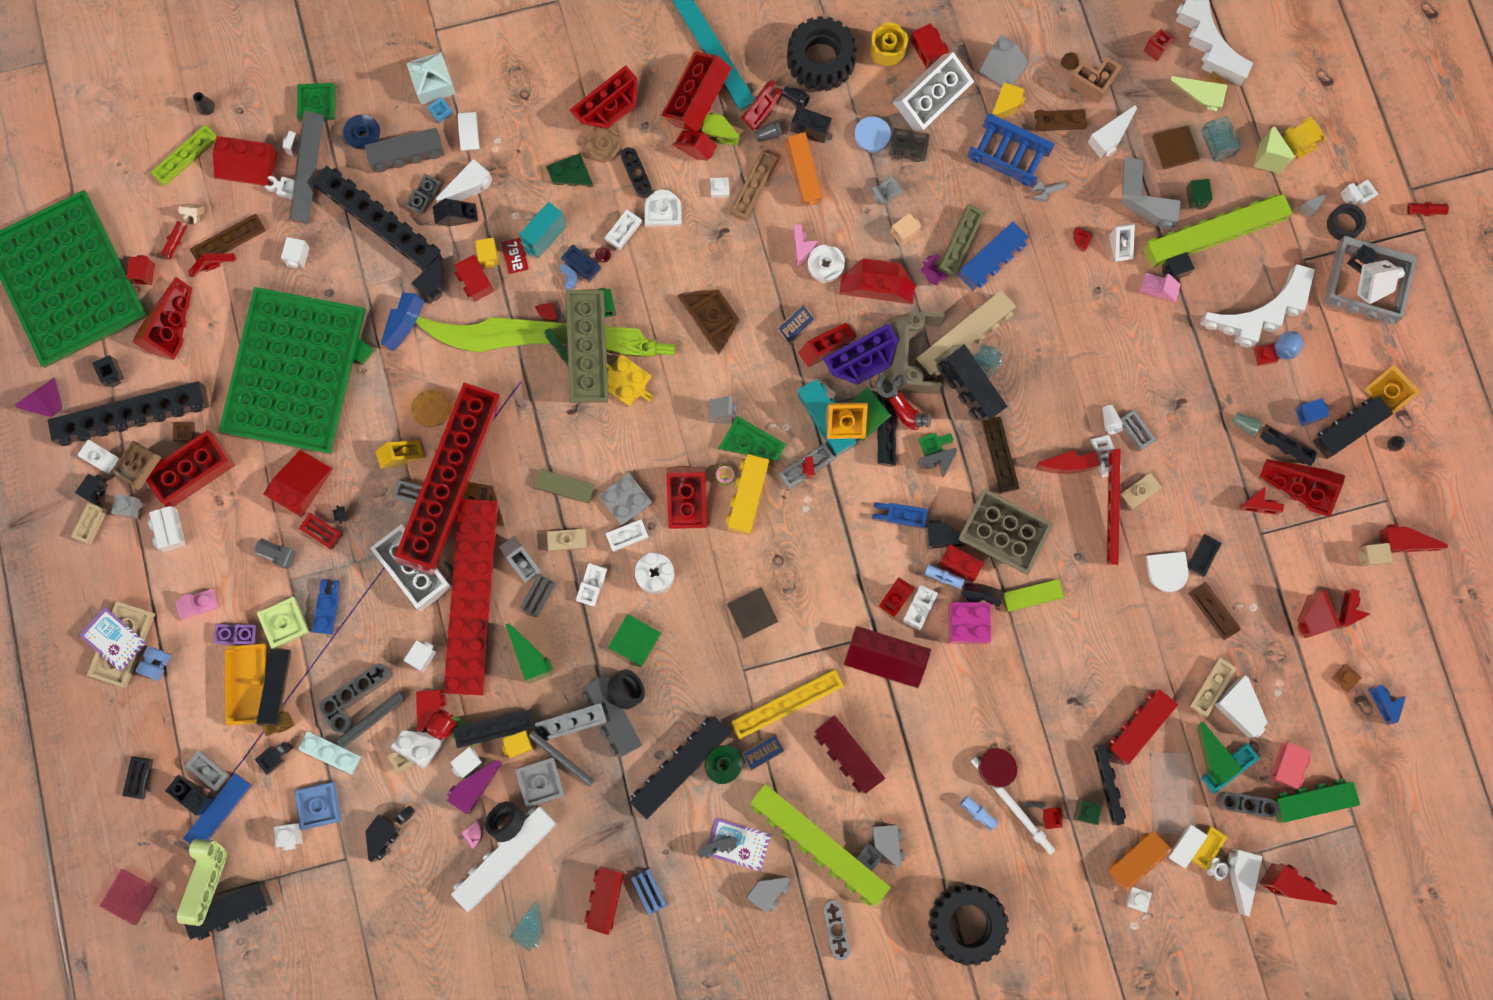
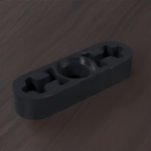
[621,147,652,198]

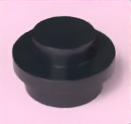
[333,505,347,524]

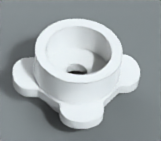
[1207,857,1229,881]

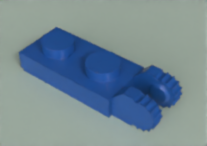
[872,502,928,529]
[312,579,340,635]

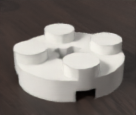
[808,245,845,283]

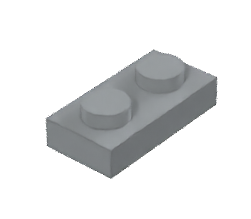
[185,750,230,791]

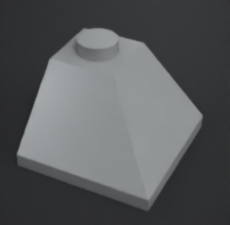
[979,35,1028,87]

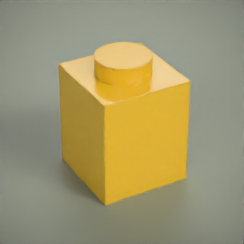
[475,237,500,269]
[501,731,534,758]

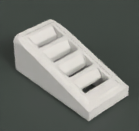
[1090,435,1122,478]

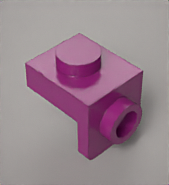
[920,254,948,286]

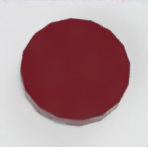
[978,748,1018,789]

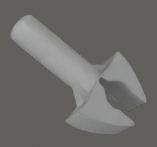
[1031,181,1066,202]

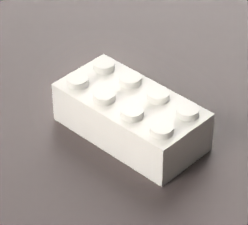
[893,52,974,131]
[370,524,452,611]

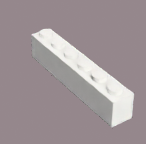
[451,806,558,912]

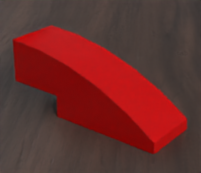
[1035,450,1101,474]

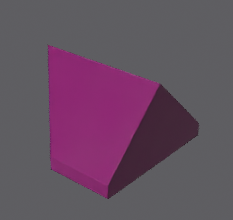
[15,377,62,417]

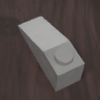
[1120,195,1180,229]

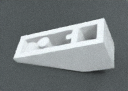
[1088,106,1137,159]
[436,159,492,203]
[1227,849,1262,917]

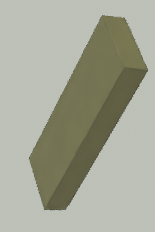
[534,469,595,504]

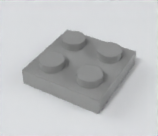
[599,473,653,527]
[515,757,565,808]

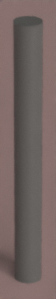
[528,731,595,786]

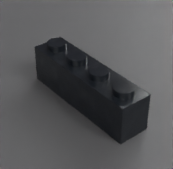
[1313,396,1393,459]
[184,882,273,941]

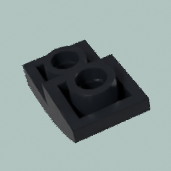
[961,583,1005,607]

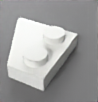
[391,730,446,769]

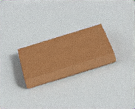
[112,440,161,490]

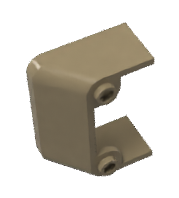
[882,311,945,394]

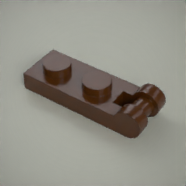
[1034,109,1087,131]

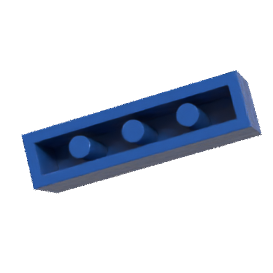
[958,221,1029,291]

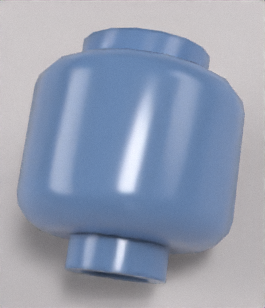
[1275,331,1304,360]

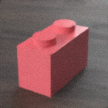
[1269,742,1311,789]

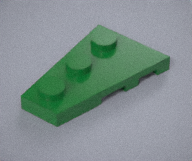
[718,416,787,461]

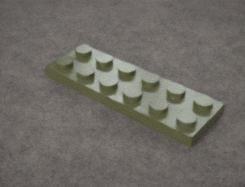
[565,290,608,403]

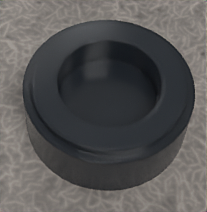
[395,806,415,825]

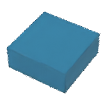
[427,97,454,124]

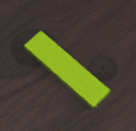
[150,124,217,187]

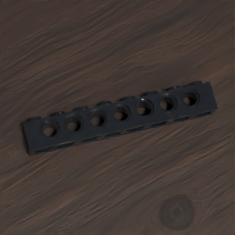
[312,165,443,271]
[47,381,209,446]

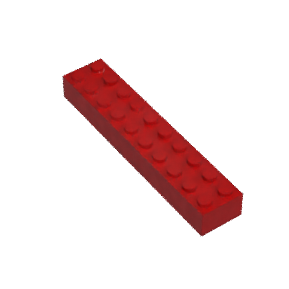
[394,382,500,575]

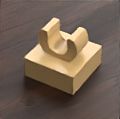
[179,203,204,224]

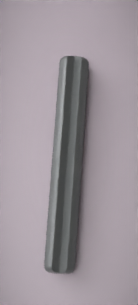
[337,692,405,748]

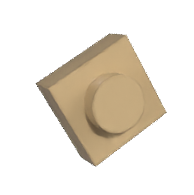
[387,752,415,775]

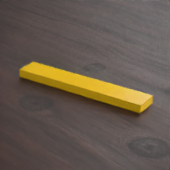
[731,669,844,739]

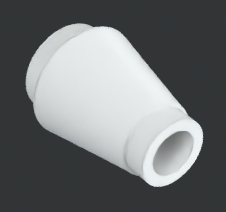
[1102,405,1123,435]

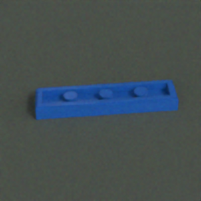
[183,773,252,844]

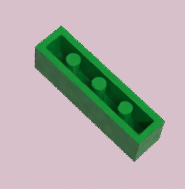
[1272,778,1361,823]

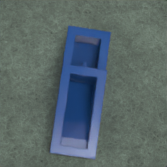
[381,292,424,351]

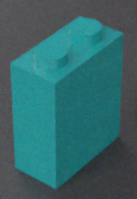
[519,201,567,259]

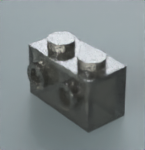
[889,128,930,162]

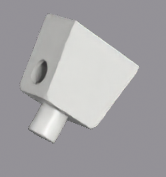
[1357,260,1405,304]

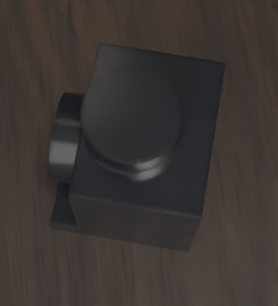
[1347,244,1379,274]
[92,355,124,387]
[75,473,108,506]

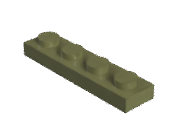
[937,204,984,278]

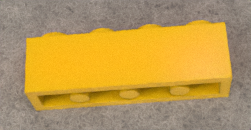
[725,454,769,536]

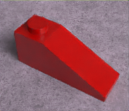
[798,323,857,368]
[1380,524,1448,553]

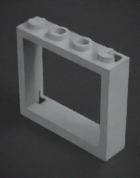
[1323,236,1417,324]

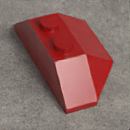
[569,65,638,129]
[839,258,915,304]

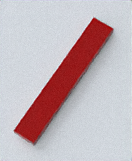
[1106,449,1121,565]

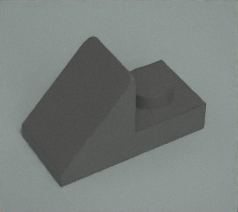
[918,447,957,477]

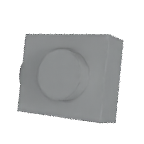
[872,176,904,205]

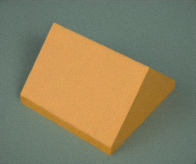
[1364,364,1421,416]
[826,403,868,439]

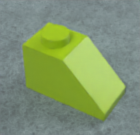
[702,113,739,146]

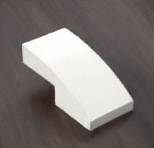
[458,112,480,151]
[576,563,608,606]
[903,585,938,631]

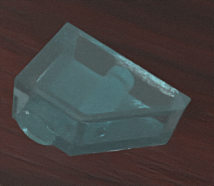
[509,901,544,951]

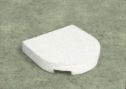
[644,189,682,227]
[1145,552,1188,593]

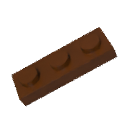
[1188,581,1241,640]

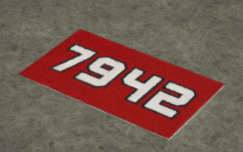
[501,238,529,274]

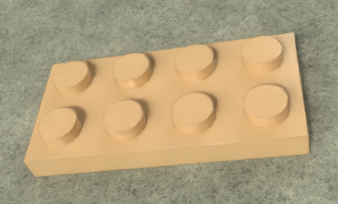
[87,601,155,688]

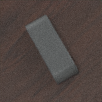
[1216,792,1279,817]

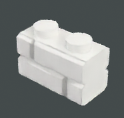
[148,506,186,552]

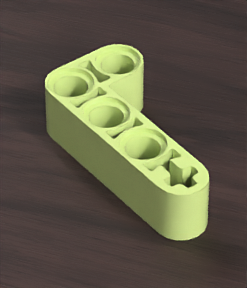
[177,839,227,926]

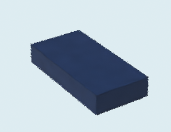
[561,244,602,282]

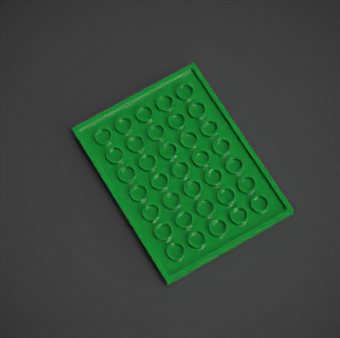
[0,190,148,368]
[218,287,366,455]

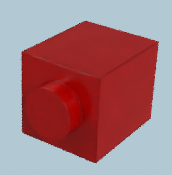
[126,255,155,285]

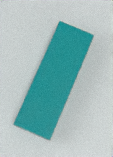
[1200,743,1260,794]

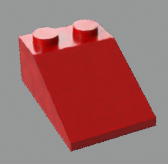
[263,450,333,517]
[666,467,707,529]

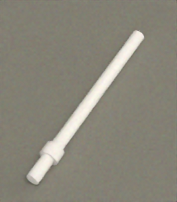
[971,756,1055,855]

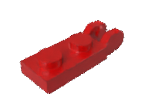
[741,80,782,130]

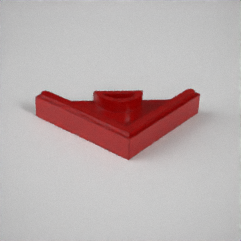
[188,253,236,278]

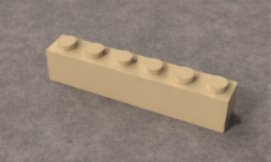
[914,290,1016,380]

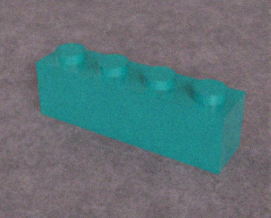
[797,379,857,457]

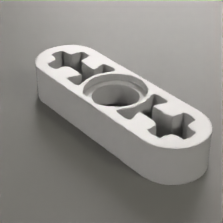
[823,900,850,960]

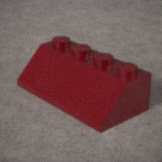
[843,626,931,688]
[814,715,886,794]

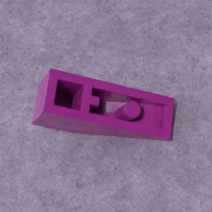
[447,760,503,814]

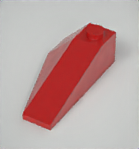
[1260,459,1345,517]

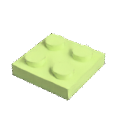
[257,597,310,649]

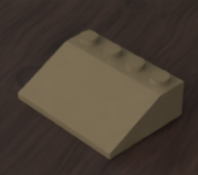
[958,489,1053,575]

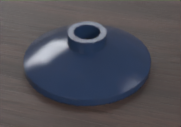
[343,114,380,149]

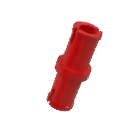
[1407,202,1449,216]
[160,221,188,259]

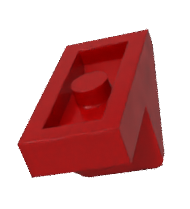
[1143,29,1175,61]
[1239,487,1284,515]
[878,577,915,617]
[1338,588,1370,629]

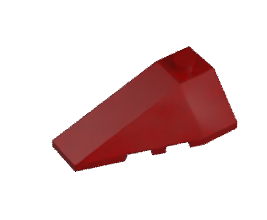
[132,277,192,360]

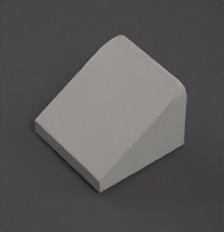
[1298,195,1325,217]

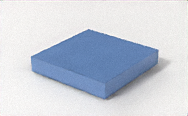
[294,782,342,830]

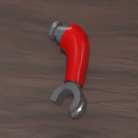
[876,374,931,430]

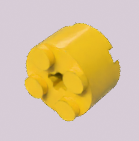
[870,22,908,66]
[1282,116,1327,160]

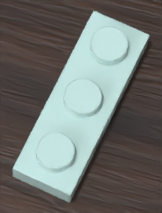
[298,731,362,775]

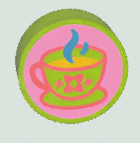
[716,465,735,485]

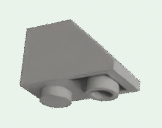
[709,396,737,424]
[872,825,904,867]
[747,877,791,913]

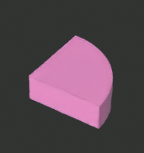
[461,820,482,849]

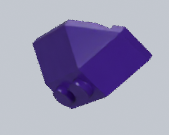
[823,323,898,385]

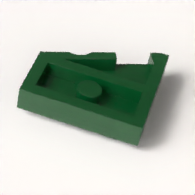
[546,153,593,188]

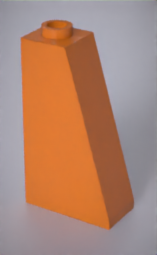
[784,132,823,206]

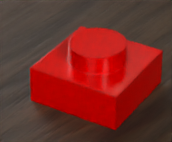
[1253,344,1278,366]
[801,456,815,480]
[1043,807,1063,829]

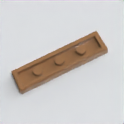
[730,150,778,222]

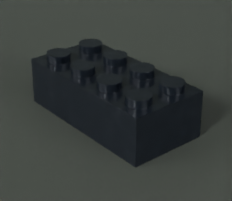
[934,344,1008,421]

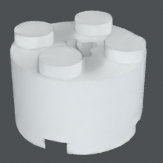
[635,553,675,594]

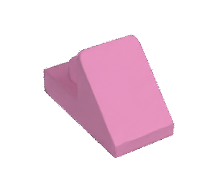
[793,224,818,267]
[1139,273,1181,302]
[175,589,219,621]

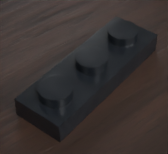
[1260,424,1316,466]

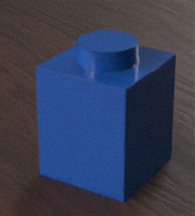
[1295,398,1330,427]

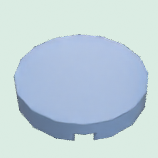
[854,116,891,153]

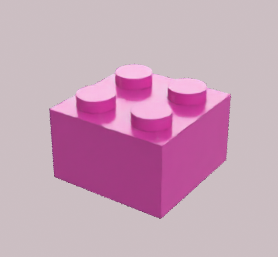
[948,602,991,644]

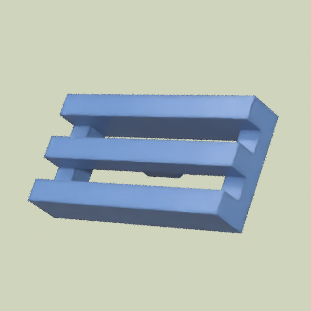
[631,869,667,915]

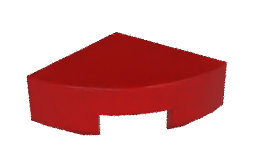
[1073,227,1093,252]
[535,302,558,322]

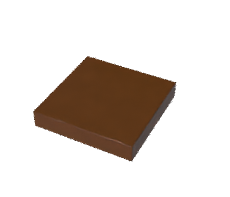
[1152,125,1200,170]

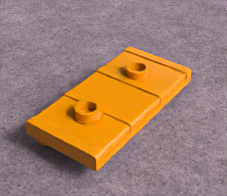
[224,644,267,726]

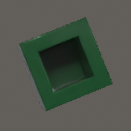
[1186,179,1213,210]
[1074,800,1102,825]

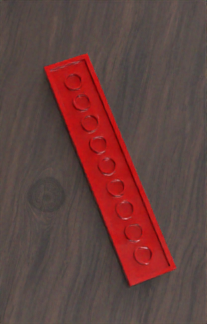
[443,499,499,696]

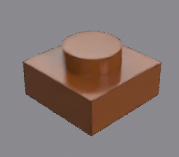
[1332,664,1362,692]

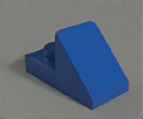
[1368,684,1406,725]

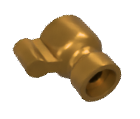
[262,702,294,736]

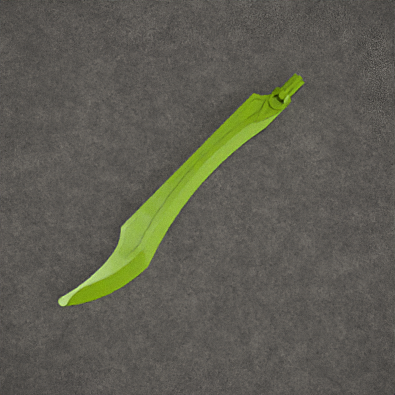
[416,316,675,357]

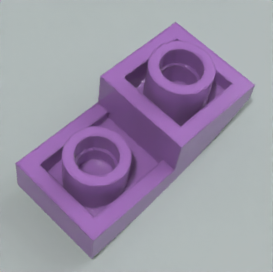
[214,624,256,645]

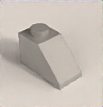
[499,536,541,583]

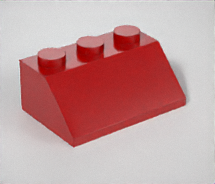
[212,136,277,186]
[584,866,625,935]

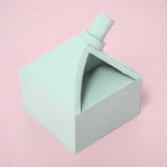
[406,52,456,105]

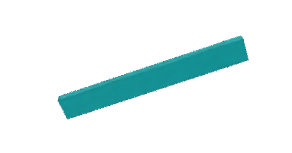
[671,0,755,112]

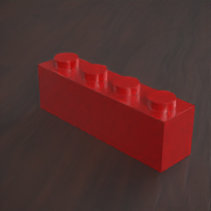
[1107,689,1178,765]

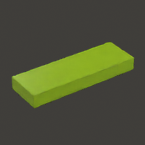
[1003,579,1064,612]

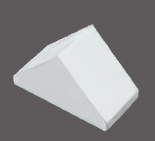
[1109,223,1135,262]

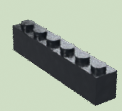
[630,716,731,820]

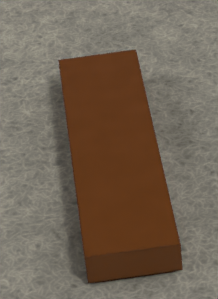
[190,214,266,261]

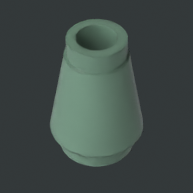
[1232,412,1263,436]

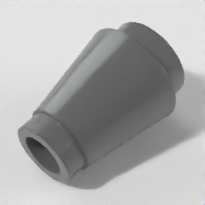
[754,121,783,142]

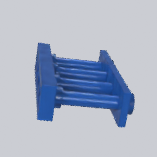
[967,113,1055,188]

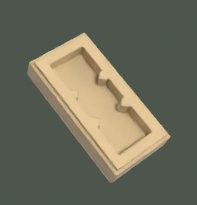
[1120,473,1162,511]
[71,502,108,545]
[547,529,587,551]

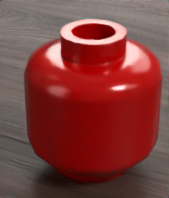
[426,710,456,741]

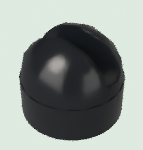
[1387,436,1405,452]

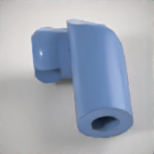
[559,263,577,290]

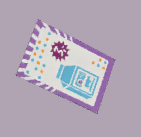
[79,607,146,671]
[708,818,771,871]

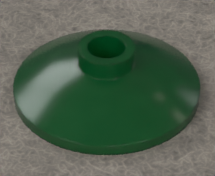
[705,745,743,784]

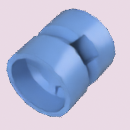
[136,646,172,681]

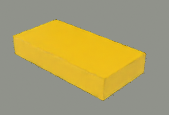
[1191,825,1227,871]

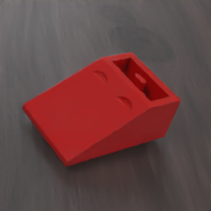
[1259,863,1338,905]

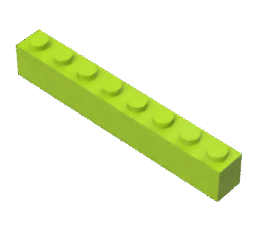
[1143,194,1293,269]
[750,784,891,907]

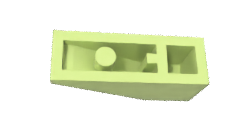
[1171,76,1227,112]

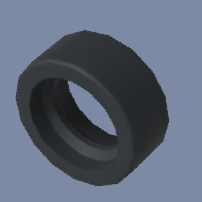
[1327,204,1366,240]
[608,669,645,710]
[485,801,525,842]

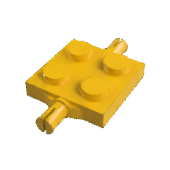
[607,354,654,407]

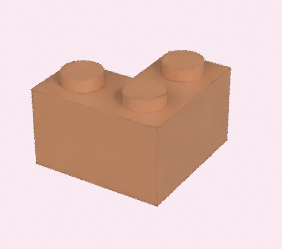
[1068,57,1122,104]

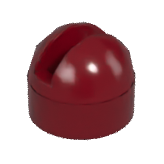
[595,247,611,263]

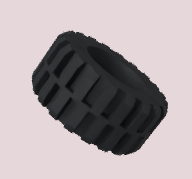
[787,16,857,91]
[928,884,1009,966]

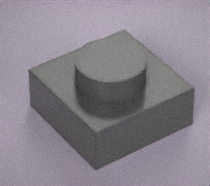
[856,843,884,871]

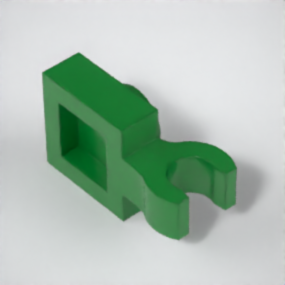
[918,433,954,457]

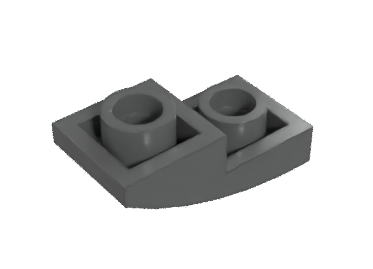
[406,174,443,214]
[696,838,739,859]

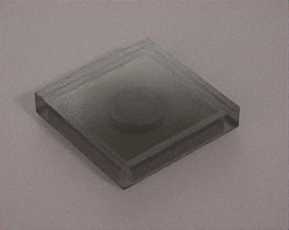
[727,587,779,639]

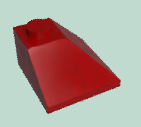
[1297,590,1341,638]

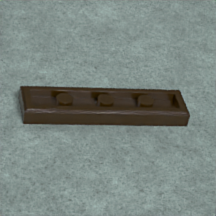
[981,416,1020,494]

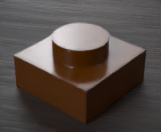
[172,422,195,442]

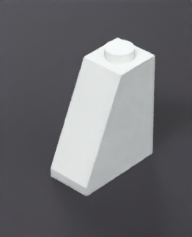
[1215,675,1268,738]

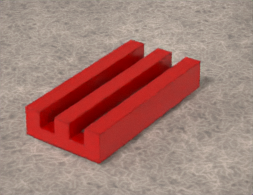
[299,513,342,550]

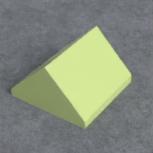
[1254,126,1295,173]

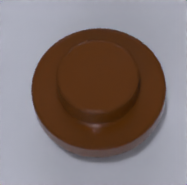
[1061,53,1079,70]

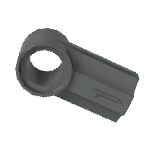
[254,538,297,570]

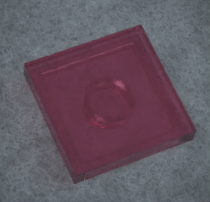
[100,869,158,925]

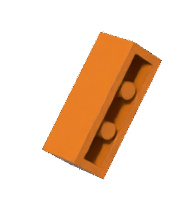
[1109,831,1171,893]

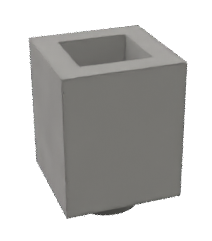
[112,494,144,520]

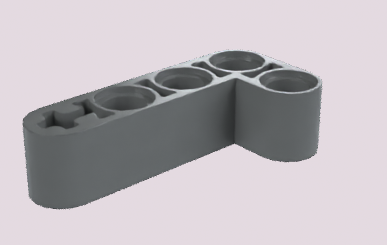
[319,664,392,733]

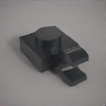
[254,742,293,775]

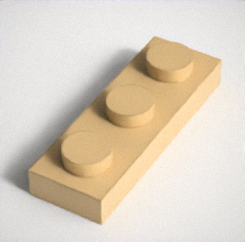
[1188,657,1237,717]

